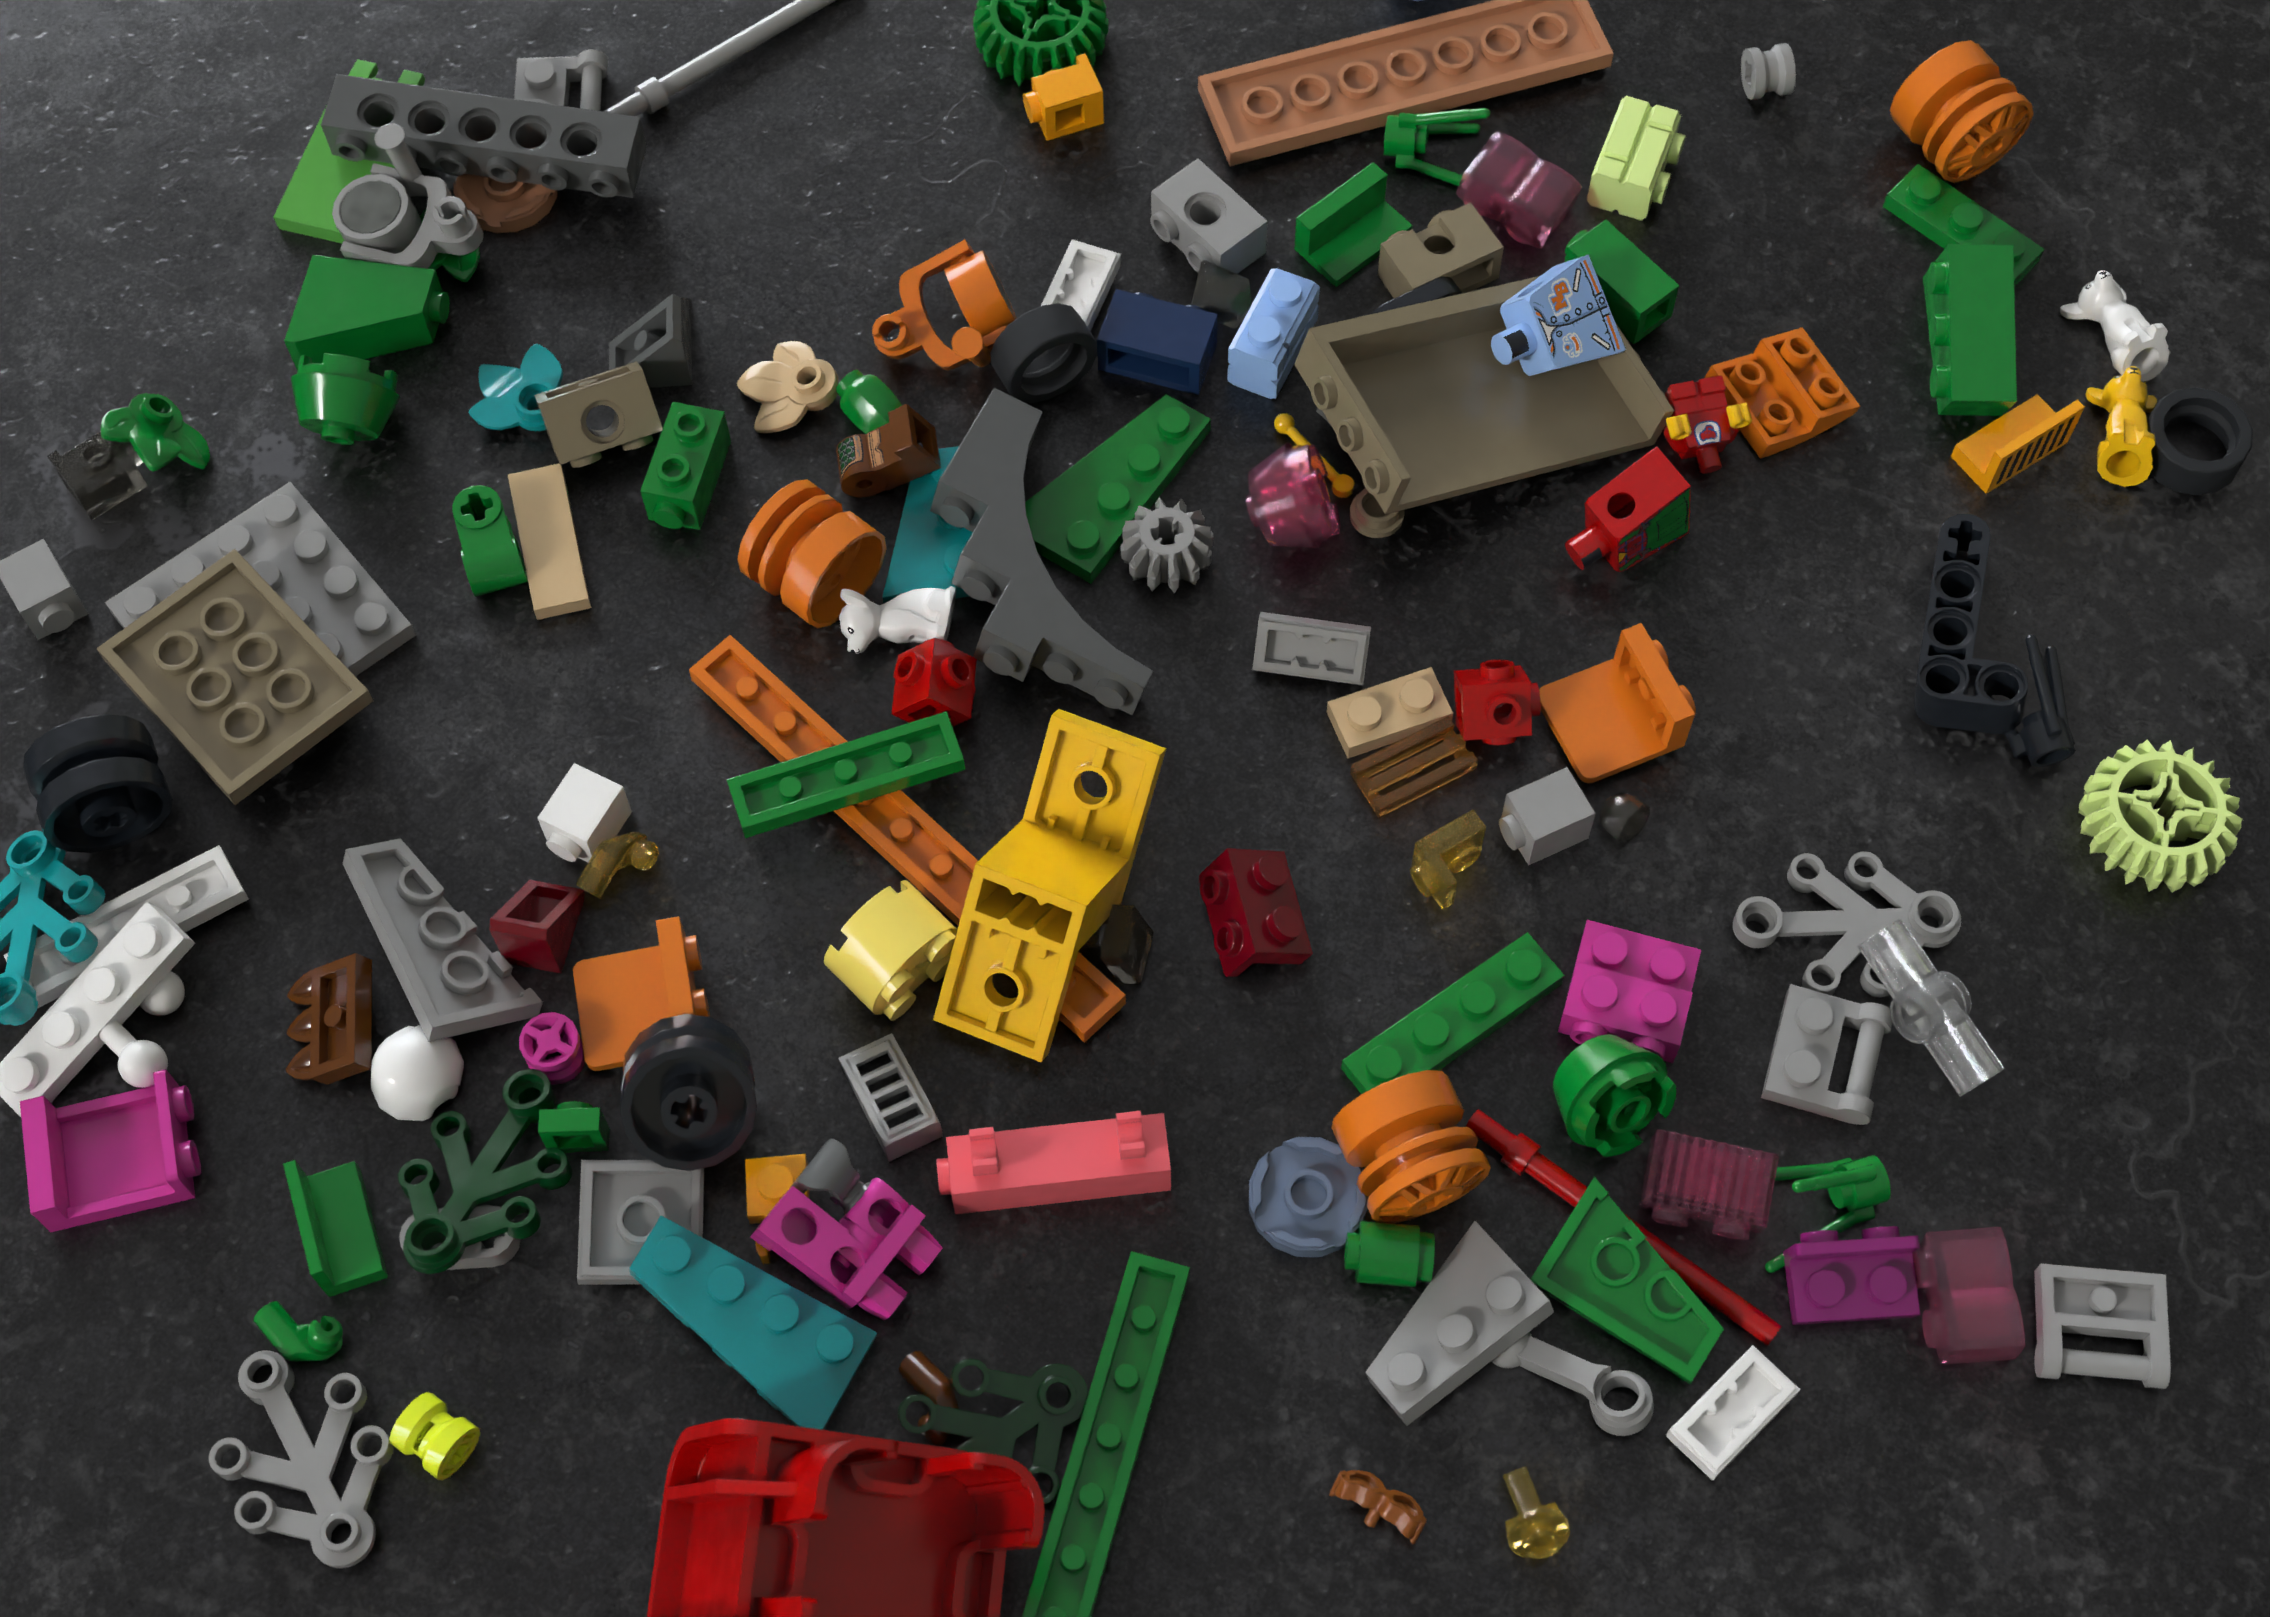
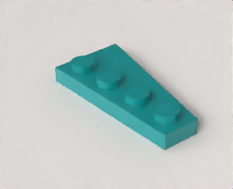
[629,1215,877,1430]

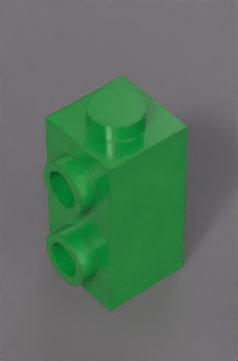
[1565,219,1680,345]
[640,402,731,530]

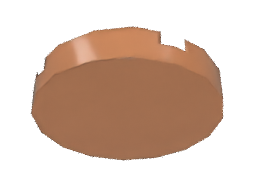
[453,147,557,233]

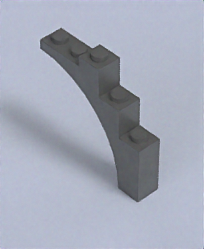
[930,388,1153,715]

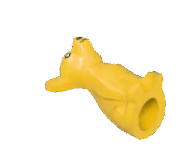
[2085,366,2157,487]

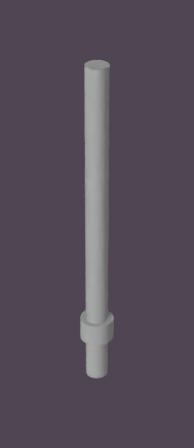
[604,0,836,116]

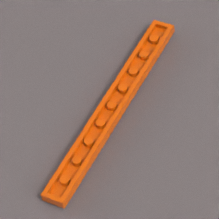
[688,635,1126,1043]

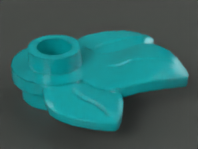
[469,344,563,431]

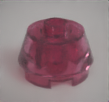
[1246,443,1340,548]

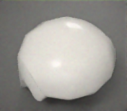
[371,1025,464,1121]

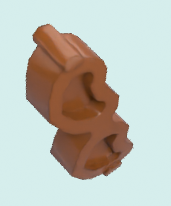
[1329,1470,1427,1544]

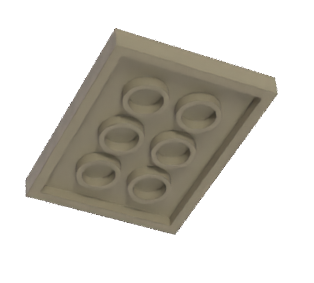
[96,549,373,805]

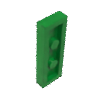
[1883,164,2044,287]

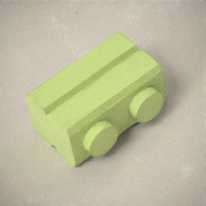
[1587,96,1686,221]

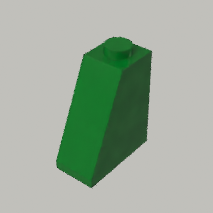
[284,255,450,371]

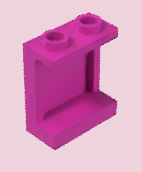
[20,1069,201,1232]

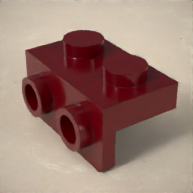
[1199,848,1313,977]

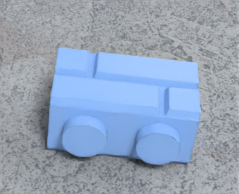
[1227,268,1320,399]

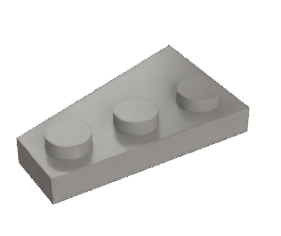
[1365,1221,1554,1426]

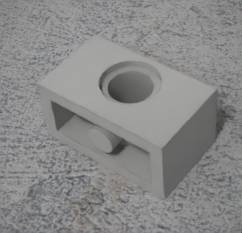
[1150,158,1268,286]

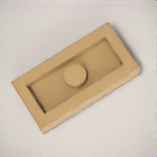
[1327,667,1453,758]

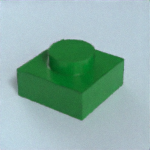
[538,1101,610,1153]

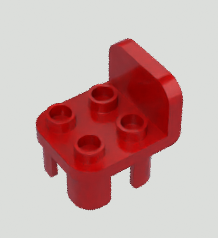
[647,1419,1044,1617]

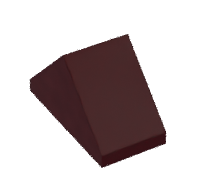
[489,880,585,974]

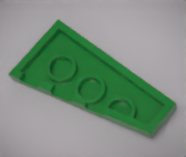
[1025,394,1211,584]

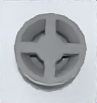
[1741,43,1796,100]

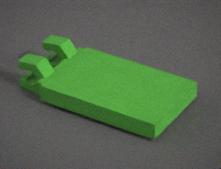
[274,59,425,244]

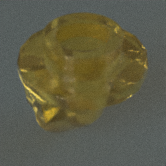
[1503,1466,1570,1559]

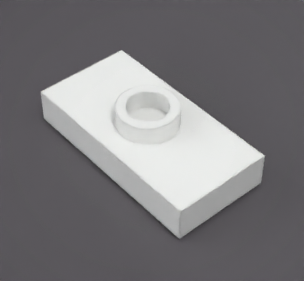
[1041,239,1121,331]
[1666,1345,1800,1481]

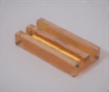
[1350,716,1478,818]

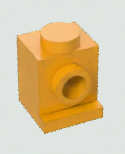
[1023,53,1104,141]

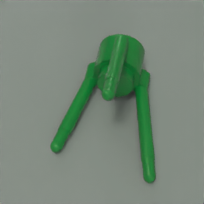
[1384,108,1496,197]
[1743,1155,1891,1273]

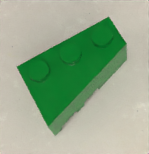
[1923,244,2017,416]

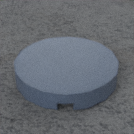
[1249,1137,1368,1257]

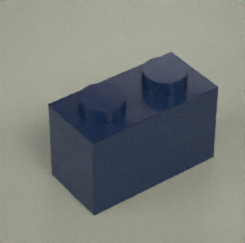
[1097,289,1218,395]

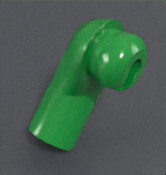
[253,1301,343,1361]

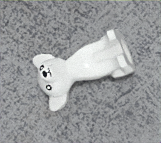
[2060,270,2170,382]
[839,586,956,654]

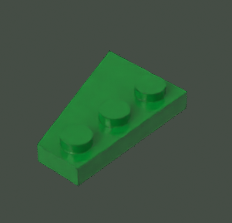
[1530,1177,1724,1385]

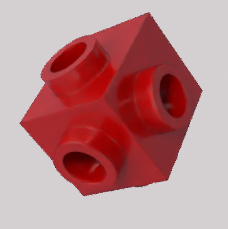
[891,637,977,727]
[1454,659,1541,745]

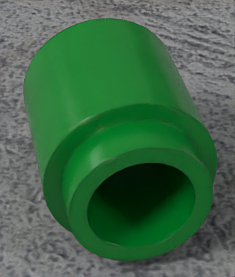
[1344,1221,1435,1287]

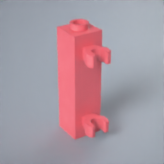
[937,1110,1171,1215]

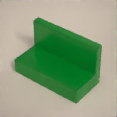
[1294,162,1413,287]
[283,1160,388,1297]

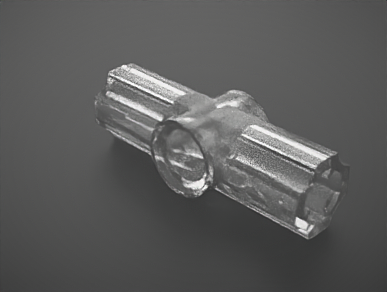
[1857,919,2005,1097]

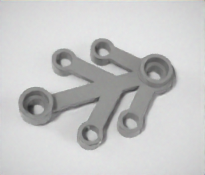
[1732,851,1961,997]
[209,1350,394,1568]

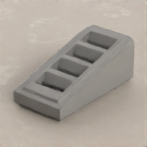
[838,1033,943,1162]

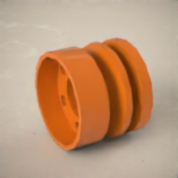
[1890,40,2034,183]
[737,479,886,628]
[1331,1070,1491,1223]

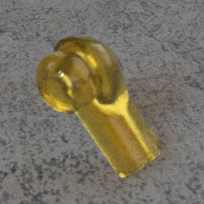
[576,831,659,899]

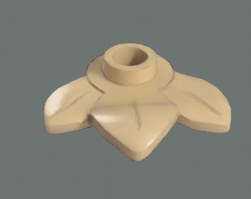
[737,341,838,434]

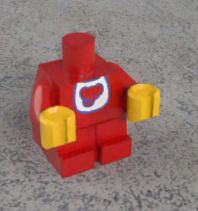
[1663,375,1752,474]

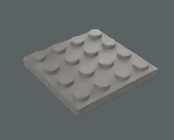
[105,482,416,677]

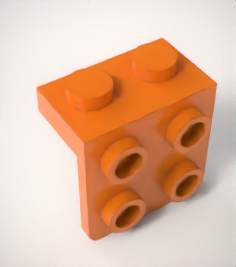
[1539,623,1696,783]
[573,916,710,1071]

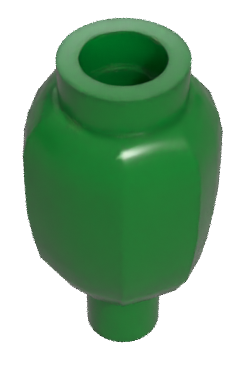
[836,370,919,444]

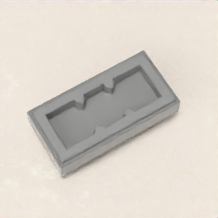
[1252,612,1371,685]

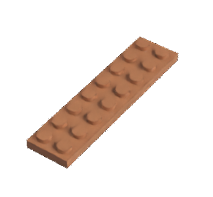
[1198,0,1614,166]

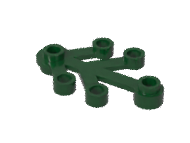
[398,1069,572,1274]
[898,1359,1088,1504]

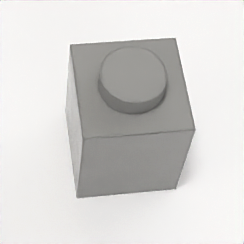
[0,539,88,640]
[1499,767,1596,866]

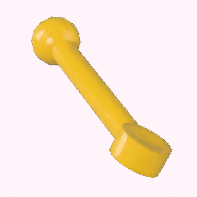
[1274,413,1354,498]

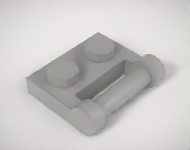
[514,50,608,111]
[1761,984,1894,1125]
[2034,1264,2171,1389]

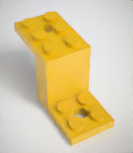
[933,709,1167,1062]

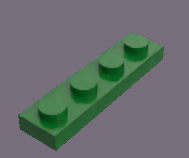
[726,711,965,838]
[1341,932,1565,1094]

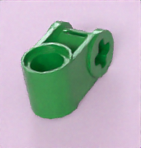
[452,485,528,597]

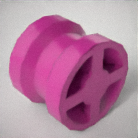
[519,1012,585,1085]

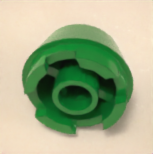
[291,353,400,445]
[1553,1034,1676,1157]

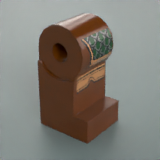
[836,404,941,497]

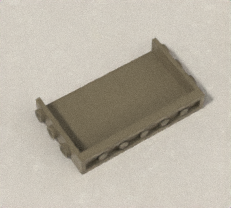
[1294,276,1674,515]

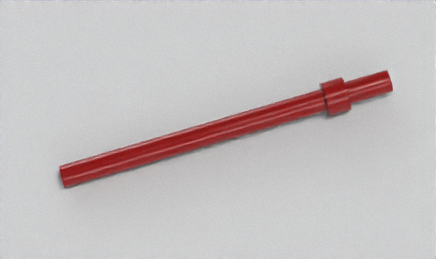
[1465,1109,1782,1346]

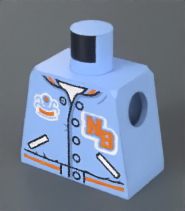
[1491,254,1626,376]

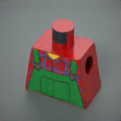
[1565,447,1691,572]

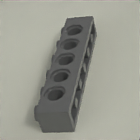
[321,74,647,198]

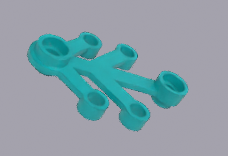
[0,830,105,1026]

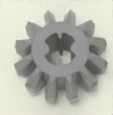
[1121,497,1213,594]

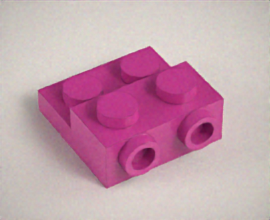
[1558,920,1701,1063]

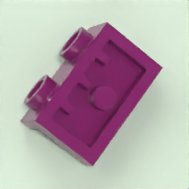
[1783,1226,1920,1325]

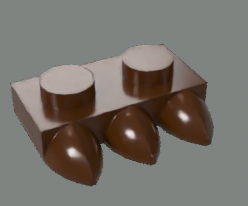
[286,953,372,1085]

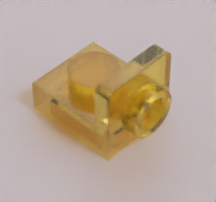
[1410,810,1486,910]

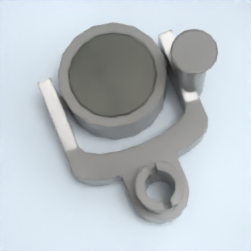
[332,123,484,269]

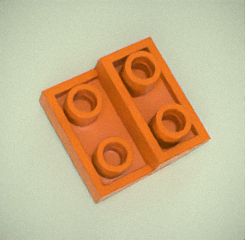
[1705,327,1860,459]

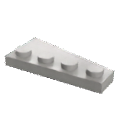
[343,838,543,1042]

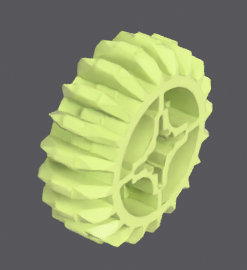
[2078,739,2243,893]

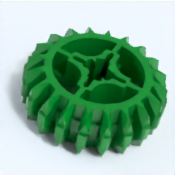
[973,0,1108,86]

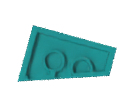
[882,446,973,604]

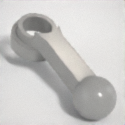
[1491,1332,1654,1436]

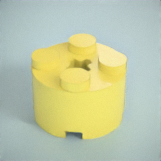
[824,880,957,1021]

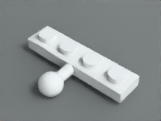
[3,845,249,1016]
[0,901,195,1117]

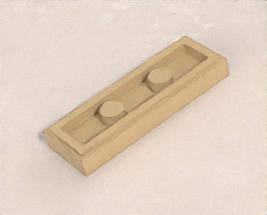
[508,464,591,620]

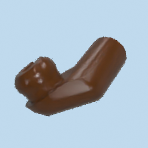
[899,1351,959,1446]

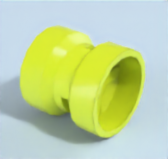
[389,1392,480,1481]

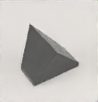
[609,294,692,388]

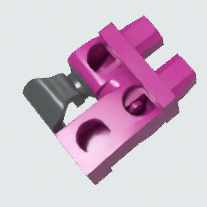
[750,1139,943,1321]

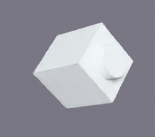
[537,763,632,866]

